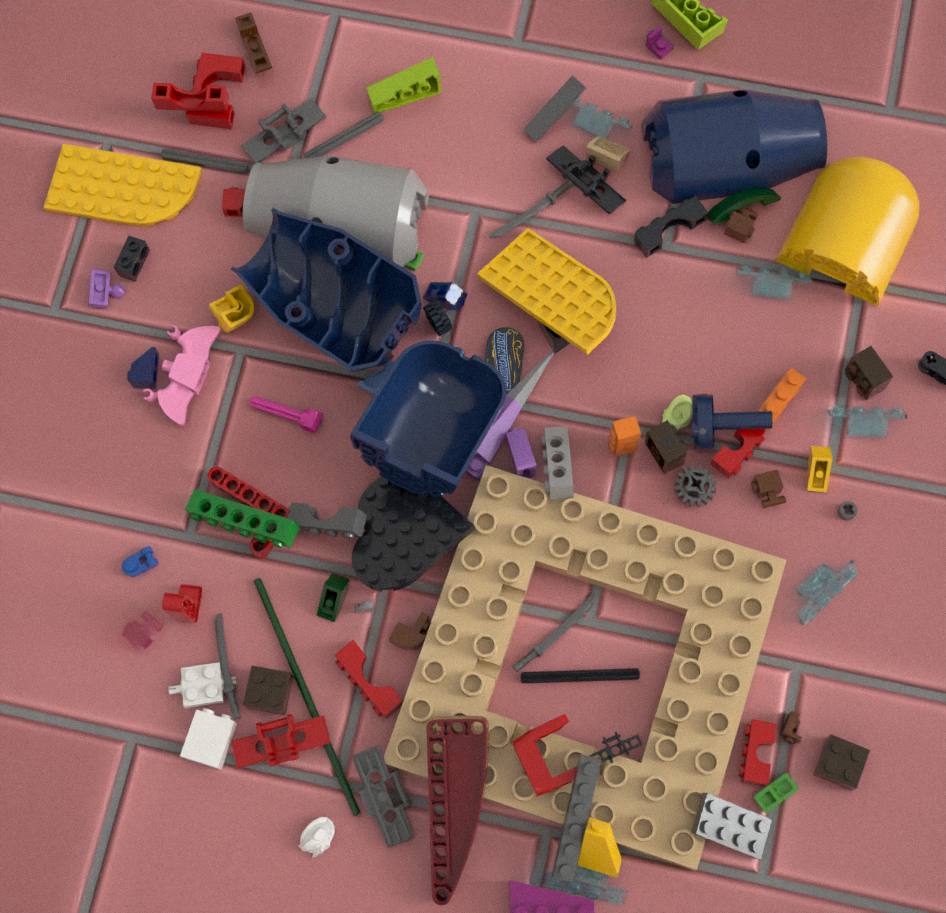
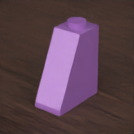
[506,428,536,478]

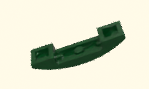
[707,188,781,225]

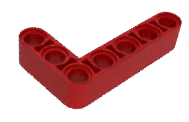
[207,466,289,559]

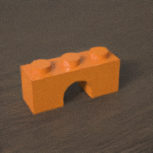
[758,368,807,426]
[608,416,641,457]

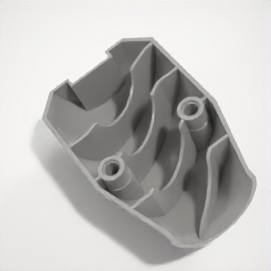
[243,155,430,267]

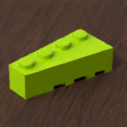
[651,0,728,50]
[366,57,442,113]

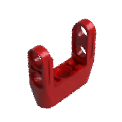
[511,714,577,797]

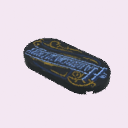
[485,327,524,395]

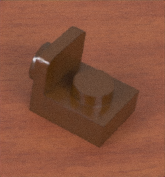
[779,711,803,745]

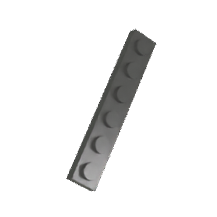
[551,754,601,882]

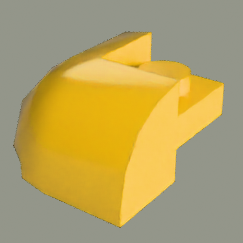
[209,284,254,333]

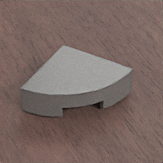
[355,600,375,613]

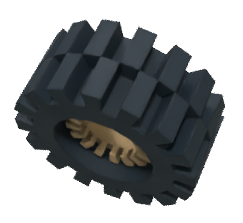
[423,299,453,336]

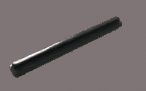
[521,668,640,683]

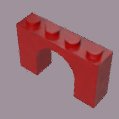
[185,52,246,129]

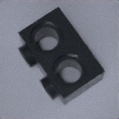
[114,236,150,282]

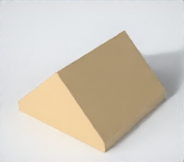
[586,135,630,173]

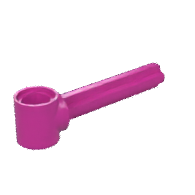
[250,396,323,433]

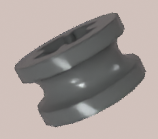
[838,501,857,521]

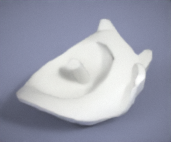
[298,817,335,858]

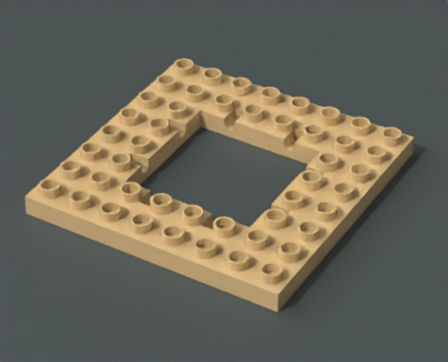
[384,465,787,871]

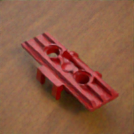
[232,714,330,768]

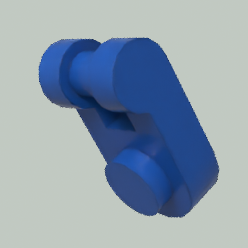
[122,546,159,577]

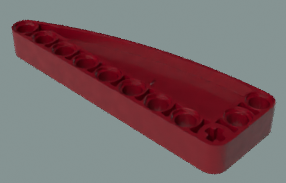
[426,716,489,906]

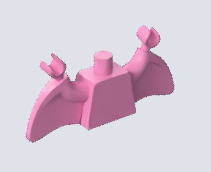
[143,325,221,426]

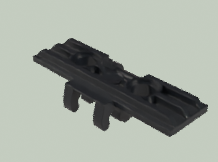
[546,145,626,214]

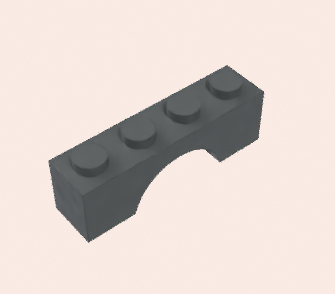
[287,502,367,539]

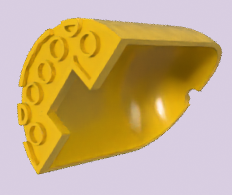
[775,156,920,306]

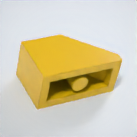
[807,446,833,492]

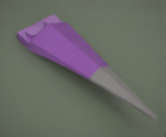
[465,351,553,481]

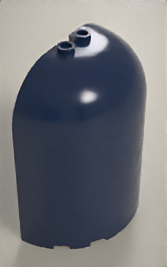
[350,341,506,497]

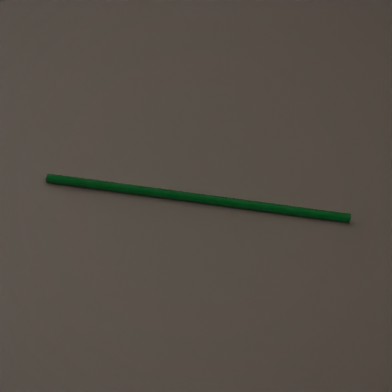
[254,578,361,816]

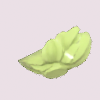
[662,394,693,430]

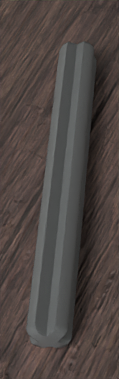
[304,112,384,158]
[161,148,249,173]

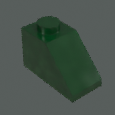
[317,572,350,622]

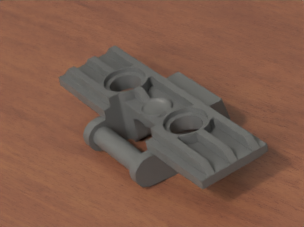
[241,98,326,163]
[352,745,415,848]

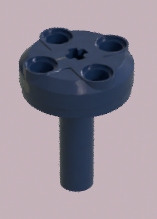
[692,394,772,450]

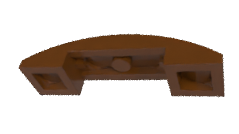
[235,12,272,74]

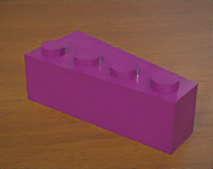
[510,880,595,913]

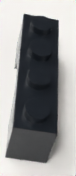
[634,196,709,258]

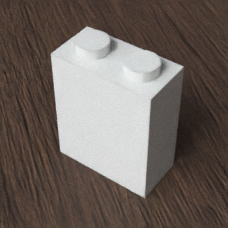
[180,708,237,770]

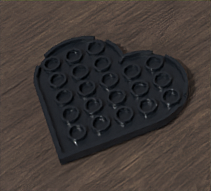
[352,476,475,592]

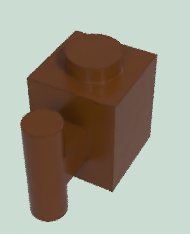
[724,207,759,243]
[751,469,786,508]

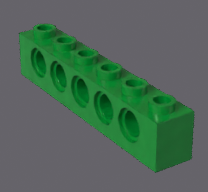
[185,489,300,548]

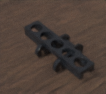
[589,732,643,763]

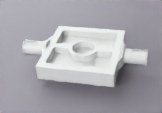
[168,662,237,708]

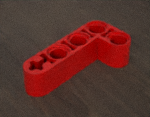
[162,584,202,623]

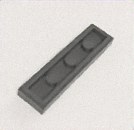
[523,75,586,142]

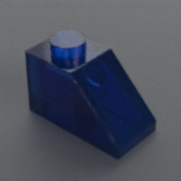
[423,282,468,310]
[127,347,159,389]

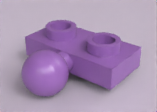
[88,269,125,308]

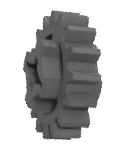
[674,465,717,507]

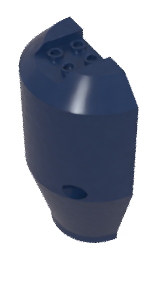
[641,89,827,204]
[231,208,422,372]

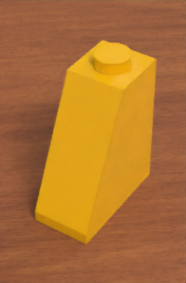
[577,817,622,878]

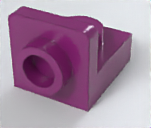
[646,27,674,60]

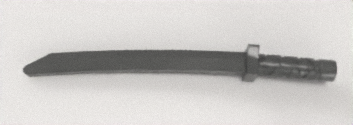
[489,179,573,238]
[512,594,595,672]
[215,613,241,720]

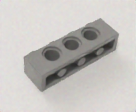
[541,426,574,500]

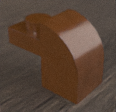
[389,612,431,650]

